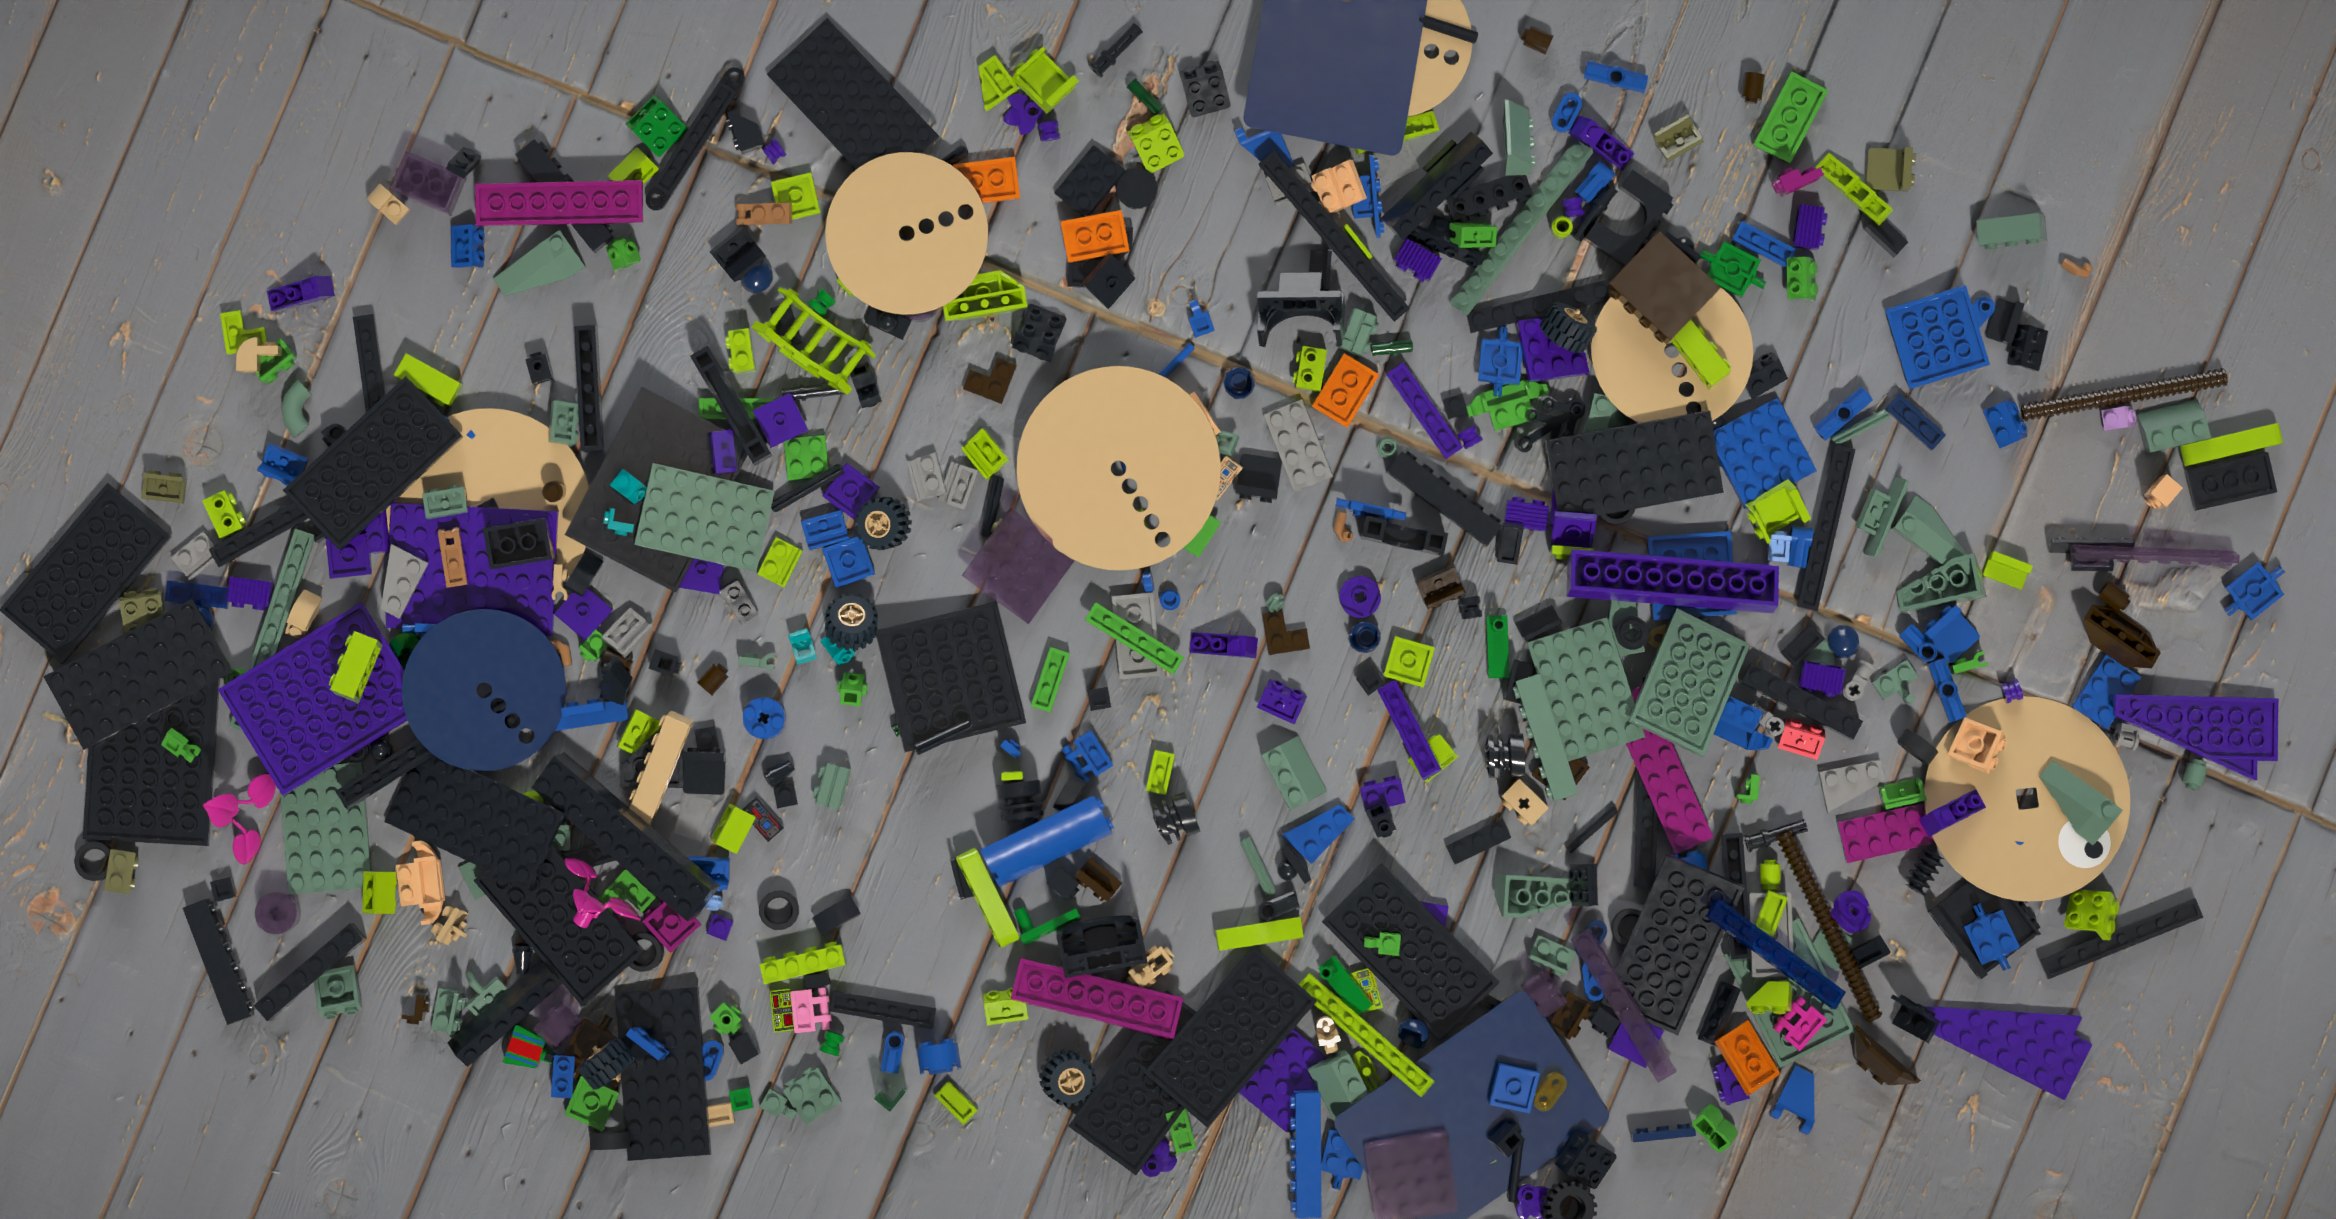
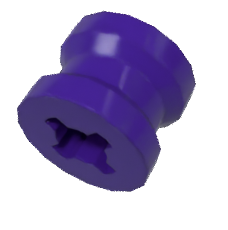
[1038,121,1061,142]
[761,138,787,165]
[1562,197,1585,218]
[1457,425,1483,450]
[2000,679,2023,704]

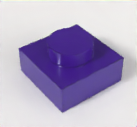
[706,914,734,941]

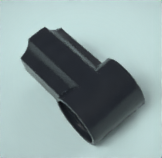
[1257,891,1300,921]

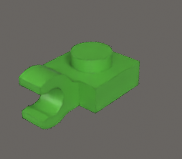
[1949,651,1988,674]
[161,728,201,762]
[1364,932,1401,956]

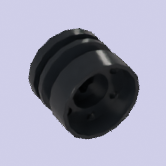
[1484,733,1525,778]
[997,780,1044,822]
[1151,792,1201,845]

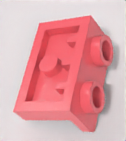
[1778,718,1825,760]

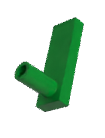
[1486,615,1510,679]
[1014,907,1081,945]
[1318,955,1374,1016]

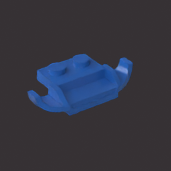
[1714,696,1773,751]

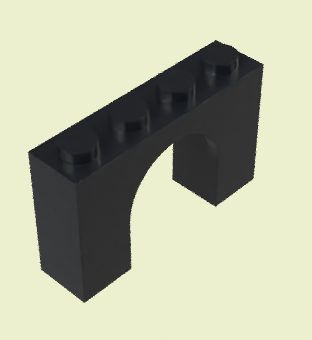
[1584,169,1674,267]
[1360,516,1448,556]

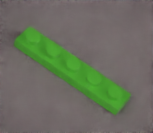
[1085,602,1184,675]

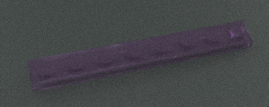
[2070,545,2240,566]
[1571,928,1677,1082]

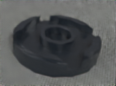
[1116,168,1158,210]

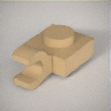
[552,564,569,600]

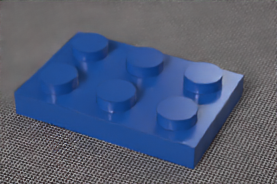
[2072,654,2141,730]

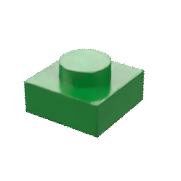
[729,1087,754,1112]

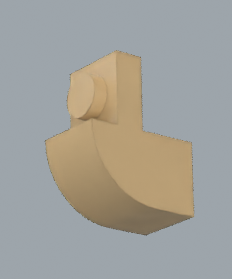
[366,183,410,226]
[236,337,282,373]
[285,590,323,640]

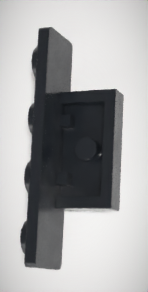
[1406,214,1484,268]
[2048,537,2135,571]

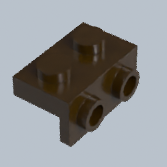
[1415,565,1466,609]
[1075,858,1122,902]
[1549,991,1592,1040]

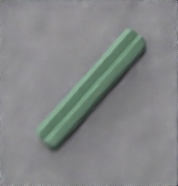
[1831,409,1889,445]
[1240,837,1276,896]

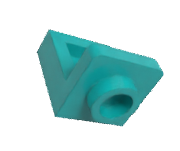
[610,469,647,504]
[603,508,634,536]
[788,629,817,665]
[820,636,856,666]

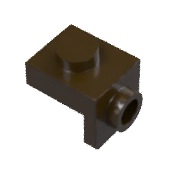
[401,994,430,1024]

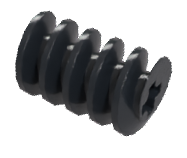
[1905,848,1944,896]

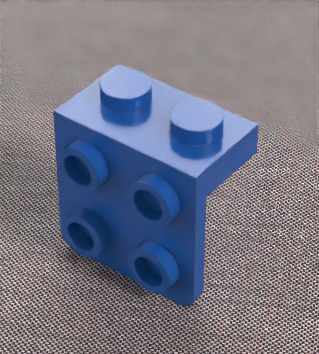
[1922,605,1980,663]

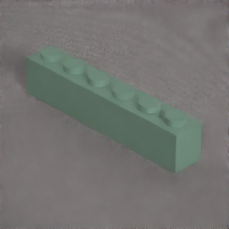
[1512,674,1579,802]

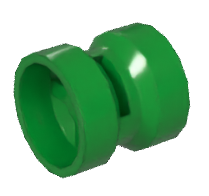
[807,288,836,317]
[819,1030,845,1056]

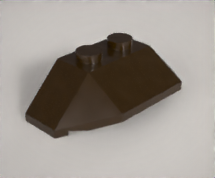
[2082,605,2161,669]
[1852,1024,1921,1085]

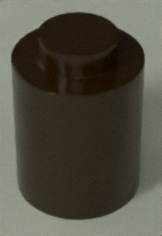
[1521,26,1554,55]
[1741,72,1765,104]
[542,480,566,502]
[2097,580,2131,612]
[600,647,633,672]
[697,663,729,696]

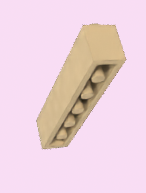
[629,711,694,826]

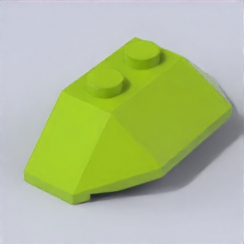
[943,270,1028,321]

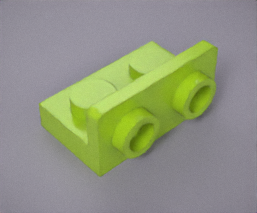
[983,988,1029,1026]

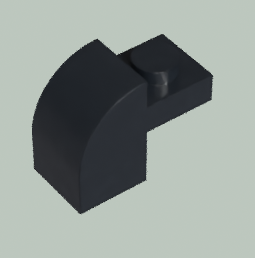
[850,362,882,408]

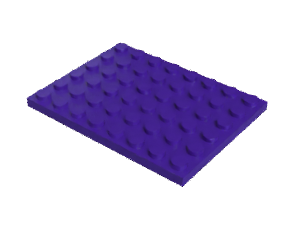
[386,503,559,636]
[218,602,407,796]

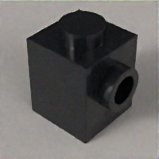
[525,352,554,385]

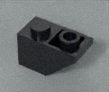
[726,111,766,154]
[598,655,633,705]

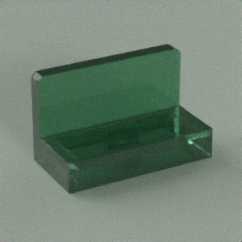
[874,1088,908,1112]

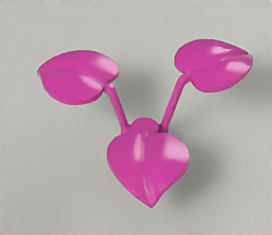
[203,773,276,865]
[564,858,641,928]

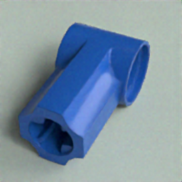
[1575,161,1616,203]
[1787,525,1813,568]
[1899,624,1937,662]
[881,1031,905,1074]

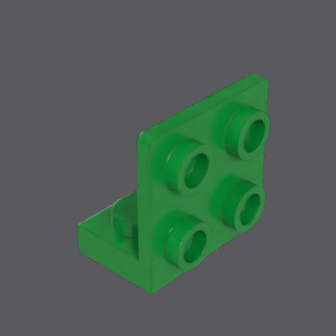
[625,95,687,157]

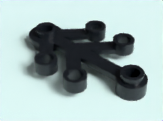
[1514,397,1585,454]

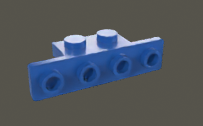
[1353,154,1384,238]
[555,699,629,731]

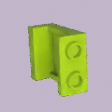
[1012,46,1079,114]
[1745,479,1811,544]

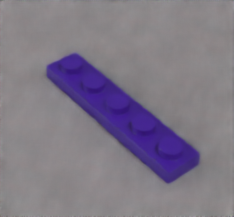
[1386,362,1463,460]
[1377,680,1442,780]

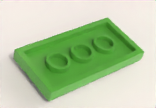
[1753,71,1828,165]

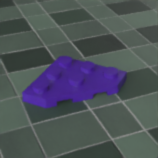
[1516,318,1589,382]

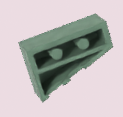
[1976,213,2047,250]
[1608,600,1645,657]

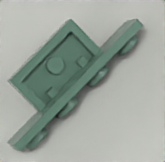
[1855,477,1909,558]

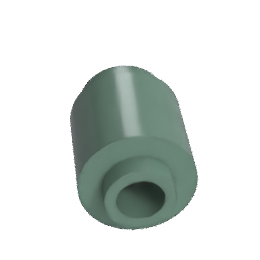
[2182,758,2207,791]

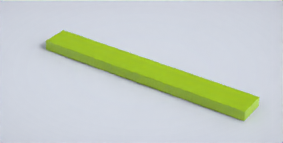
[1299,973,1435,1097]

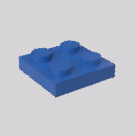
[822,537,876,589]
[1488,1063,1540,1113]

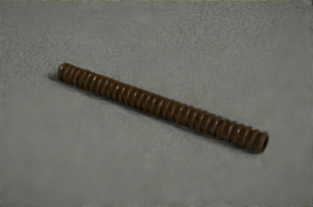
[2021,368,2228,422]
[1775,830,1883,1022]

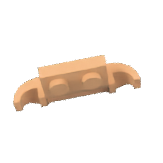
[396,841,445,925]

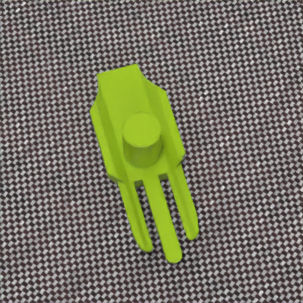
[1352,1050,1383,1092]

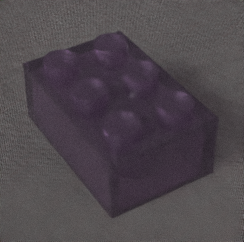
[390,151,467,216]

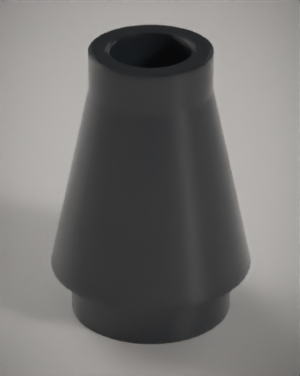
[763,760,795,788]
[512,943,533,975]

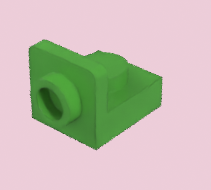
[578,629,609,662]
[1735,774,1760,804]

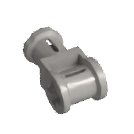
[1842,660,1877,701]
[1751,700,1784,736]
[2112,720,2139,751]

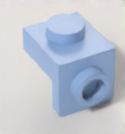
[1767,531,1792,563]

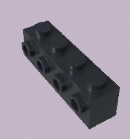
[1445,175,1532,223]

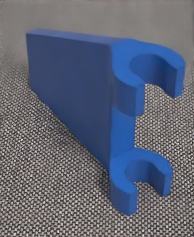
[1234,128,1294,168]
[1769,1065,1815,1135]

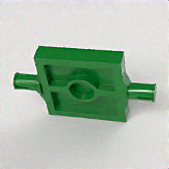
[1700,241,1766,298]

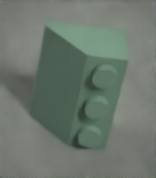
[1503,100,1535,176]
[2136,399,2211,454]
[1261,736,1327,811]
[1307,1049,1369,1121]

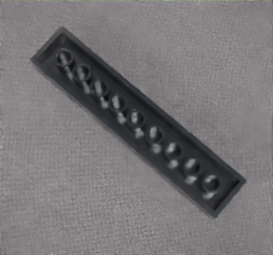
[531,752,720,922]

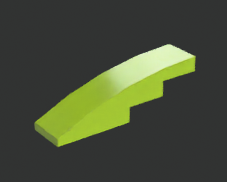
[1355,111,1439,155]
[1815,153,1893,226]
[1215,917,1304,951]

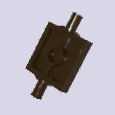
[562,1014,617,1080]

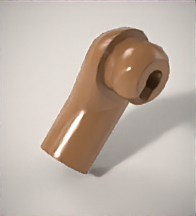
[2061,258,2093,278]
[1333,512,1353,542]
[550,640,573,666]

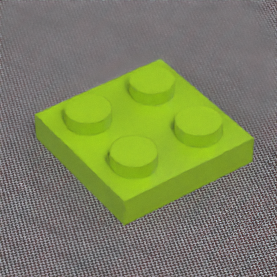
[771,172,821,220]
[1383,636,1435,688]

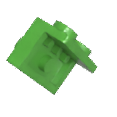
[1787,256,1818,301]
[255,338,297,384]

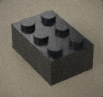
[483,517,555,570]

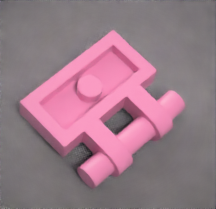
[790,987,832,1033]

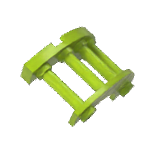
[751,287,876,395]

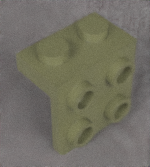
[1866,147,1916,192]
[119,588,164,634]

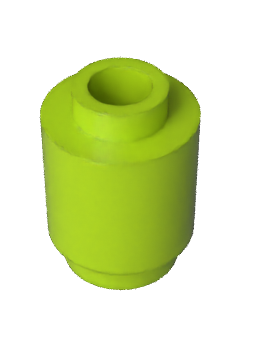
[1550,216,1573,239]
[1760,860,1781,889]

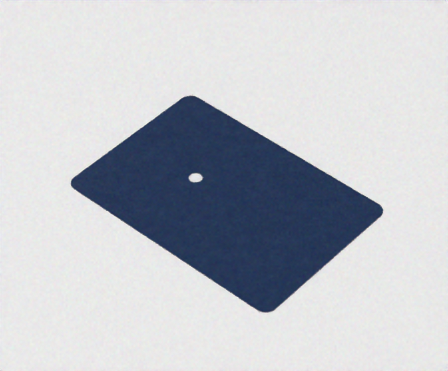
[1243,0,1427,156]
[1334,991,1609,1219]

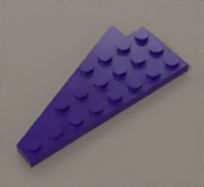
[2113,694,2279,780]
[1925,1006,2092,1100]

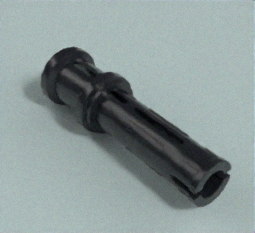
[1088,23,1143,78]
[1743,819,1808,853]

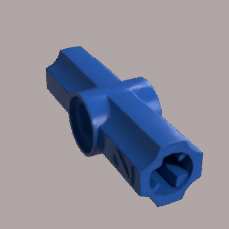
[1583,61,1648,93]
[1813,387,1873,441]
[1927,658,1967,723]

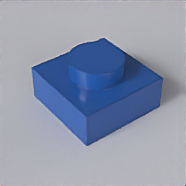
[1000,739,1022,760]

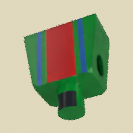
[502,1024,556,1068]

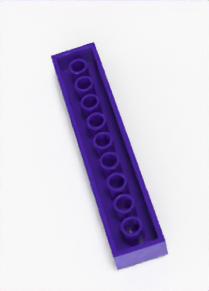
[1566,549,1779,613]

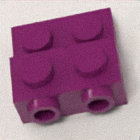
[1772,166,1824,197]
[642,899,702,953]

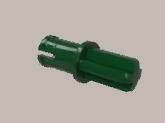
[1126,78,1163,115]
[1371,340,1413,356]

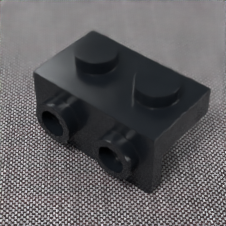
[2007,324,2048,371]
[1745,352,1788,399]

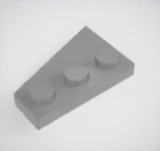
[381,544,429,619]
[1819,760,1885,813]

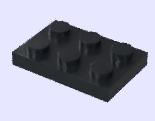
[1054,145,1126,217]

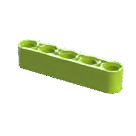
[2179,423,2284,467]
[956,847,1019,948]

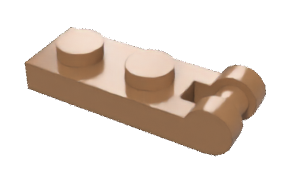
[735,203,792,225]
[438,527,468,588]

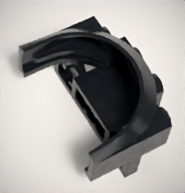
[1257,272,1346,347]
[1056,915,1148,978]

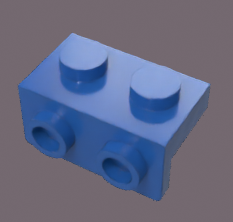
[1983,399,2028,449]
[257,443,309,486]
[688,856,730,891]

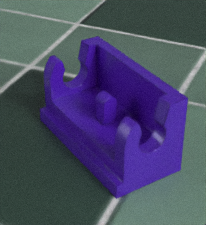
[709,429,737,474]

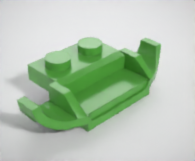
[1466,380,1549,431]

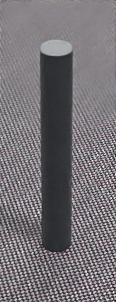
[1566,806,1618,853]
[1508,1142,1524,1203]

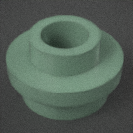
[1377,437,1398,458]
[1266,593,1285,613]

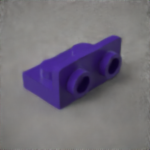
[1257,679,1307,725]
[1360,775,1406,811]
[1712,1061,1750,1106]

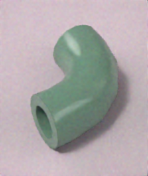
[281,380,312,438]

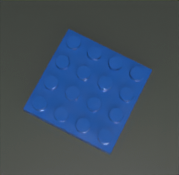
[1885,285,1990,390]
[1714,398,1817,509]
[1647,531,1737,620]

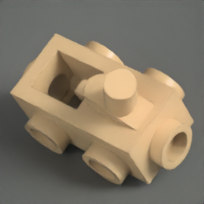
[1128,946,1175,989]

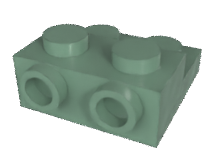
[314,965,363,1019]
[783,1066,841,1125]

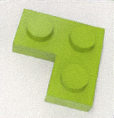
[220,310,268,355]

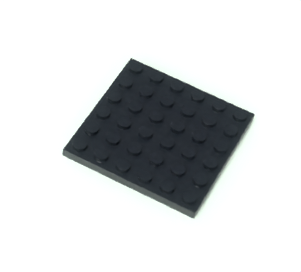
[875,601,1026,753]

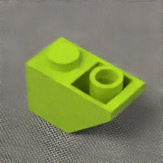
[1746,981,1792,1014]

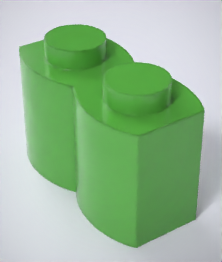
[1692,1104,1738,1153]

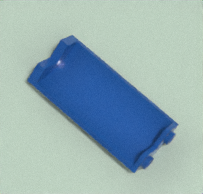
[980,795,1114,888]

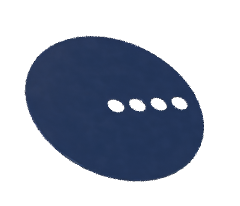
[402,609,566,771]

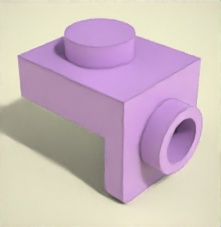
[2101,406,2136,431]

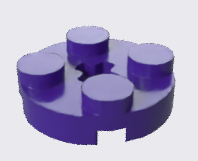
[1339,576,1381,618]
[1831,890,1871,933]

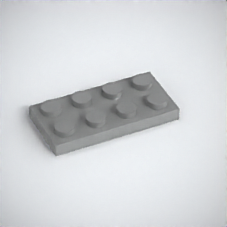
[1263,400,1333,492]
[1111,592,1161,680]
[1748,892,1794,977]

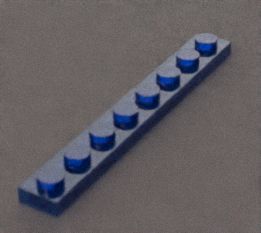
[1705,899,1846,1009]

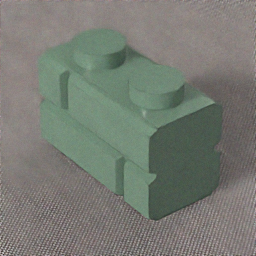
[1338,308,1379,357]
[812,763,851,810]

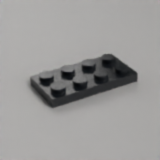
[2185,452,2277,511]

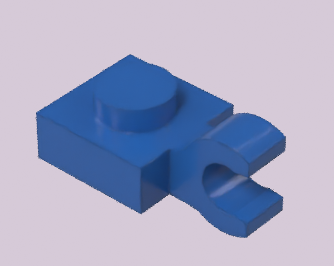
[1188,300,1215,338]

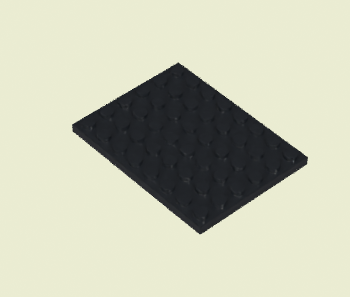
[564,386,747,592]
[82,679,220,846]

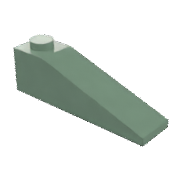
[494,230,585,296]
[1584,393,1630,433]
[1891,495,1967,566]
[1897,553,1987,612]
[2039,760,2123,846]
[1494,874,1572,918]

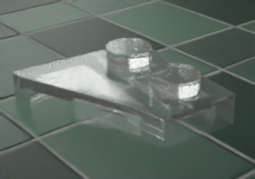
[1729,611,1776,653]

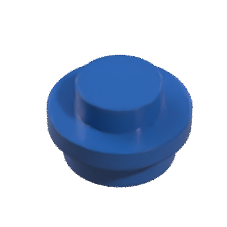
[1160,589,1180,610]

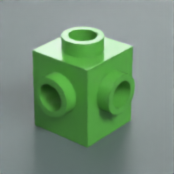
[605,236,641,271]
[837,672,868,707]
[709,1002,743,1035]

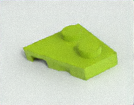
[978,55,1019,112]

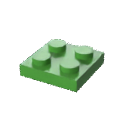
[784,435,829,481]
[564,1076,620,1131]

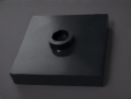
[1081,253,1136,309]

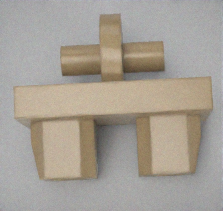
[431,906,469,946]
[1315,1016,1340,1054]

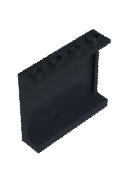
[1928,881,2041,979]

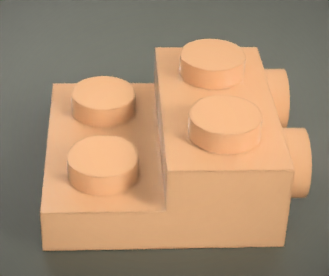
[1311,159,1367,214]
[1948,717,2007,774]

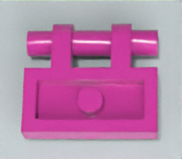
[1772,996,1827,1051]

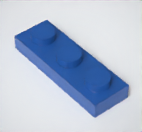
[1732,221,1797,269]

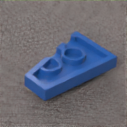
[1282,804,1355,864]

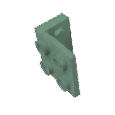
[431,988,466,1035]

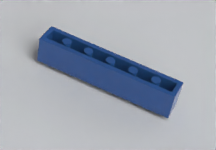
[1289,1090,1322,1219]

